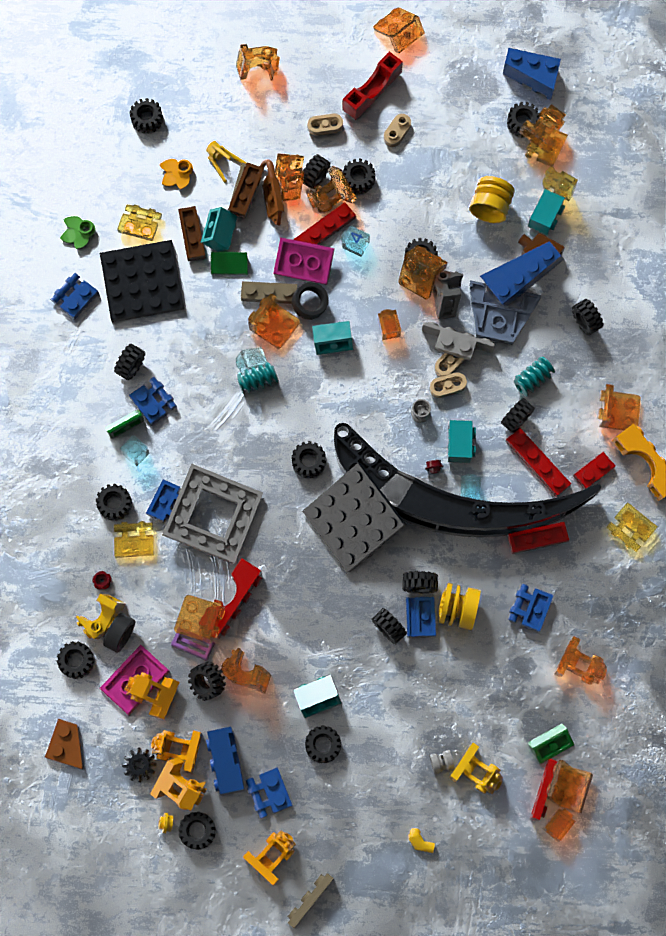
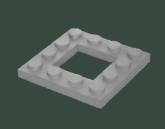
[162,464,263,564]

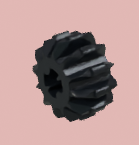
[122,747,157,783]

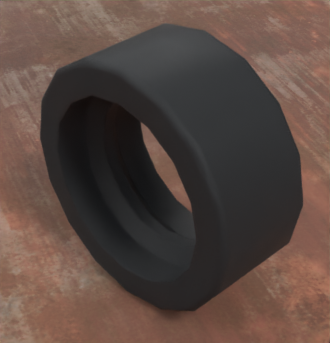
[292,282,329,320]
[103,613,136,653]

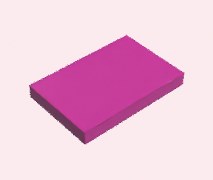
[273,237,335,285]
[99,644,170,715]

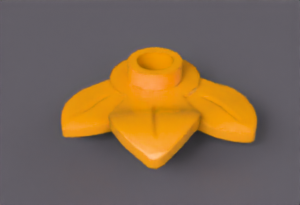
[159,159,193,190]

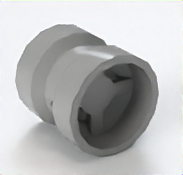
[411,399,431,423]
[429,750,455,775]

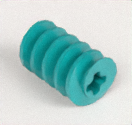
[514,357,555,397]
[237,362,279,395]

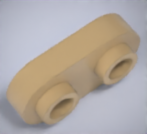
[307,113,343,136]
[384,114,411,147]
[435,353,465,377]
[430,373,467,398]

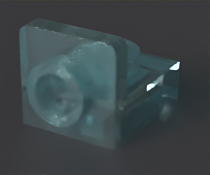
[236,347,267,375]

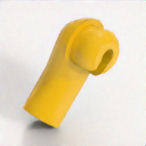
[408,828,435,853]

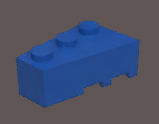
[503,48,561,100]
[206,726,245,796]

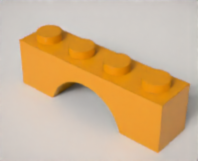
[612,424,666,501]

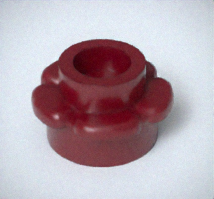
[425,460,444,474]
[92,571,112,590]

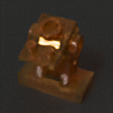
[235,44,280,81]
[519,104,566,154]
[275,153,304,202]
[306,166,357,213]
[554,636,607,685]
[220,648,271,693]

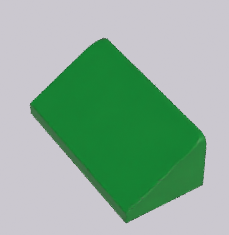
[211,252,248,275]
[105,410,144,439]
[528,724,574,764]

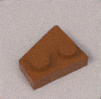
[45,719,83,770]

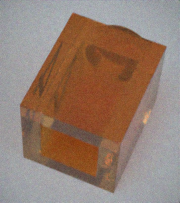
[377,309,401,341]
[542,808,576,842]

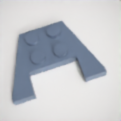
[469,280,541,345]

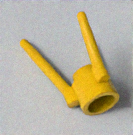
[206,141,246,182]

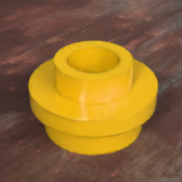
[158,813,173,833]

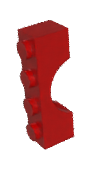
[342,51,403,120]
[198,558,263,639]

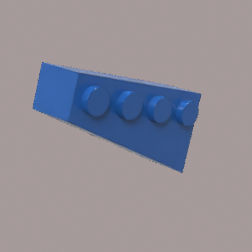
[480,241,564,306]

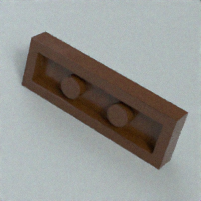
[228,162,264,218]
[178,206,206,261]

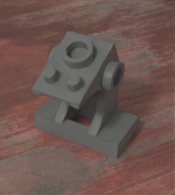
[431,270,463,319]

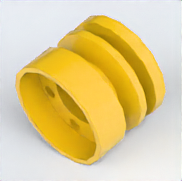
[469,176,515,223]
[438,583,481,630]

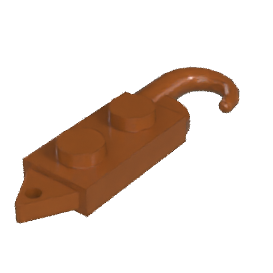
[260,159,284,226]

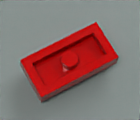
[573,452,616,489]

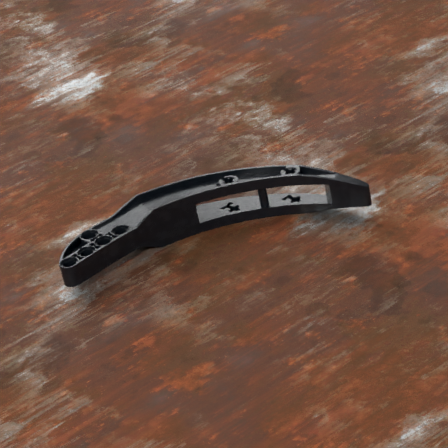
[334,423,602,538]

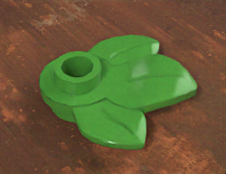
[60,216,96,249]

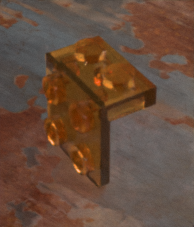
[373,7,425,54]
[398,245,448,300]
[248,293,300,349]
[597,384,641,430]
[174,595,225,644]
[547,760,593,814]

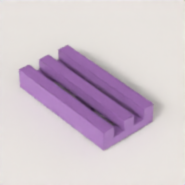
[171,627,215,661]

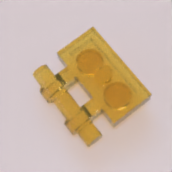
[525,125,568,167]
[542,167,578,201]
[117,204,162,242]
[606,502,658,552]
[114,521,154,558]

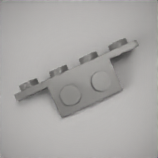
[422,322,495,361]

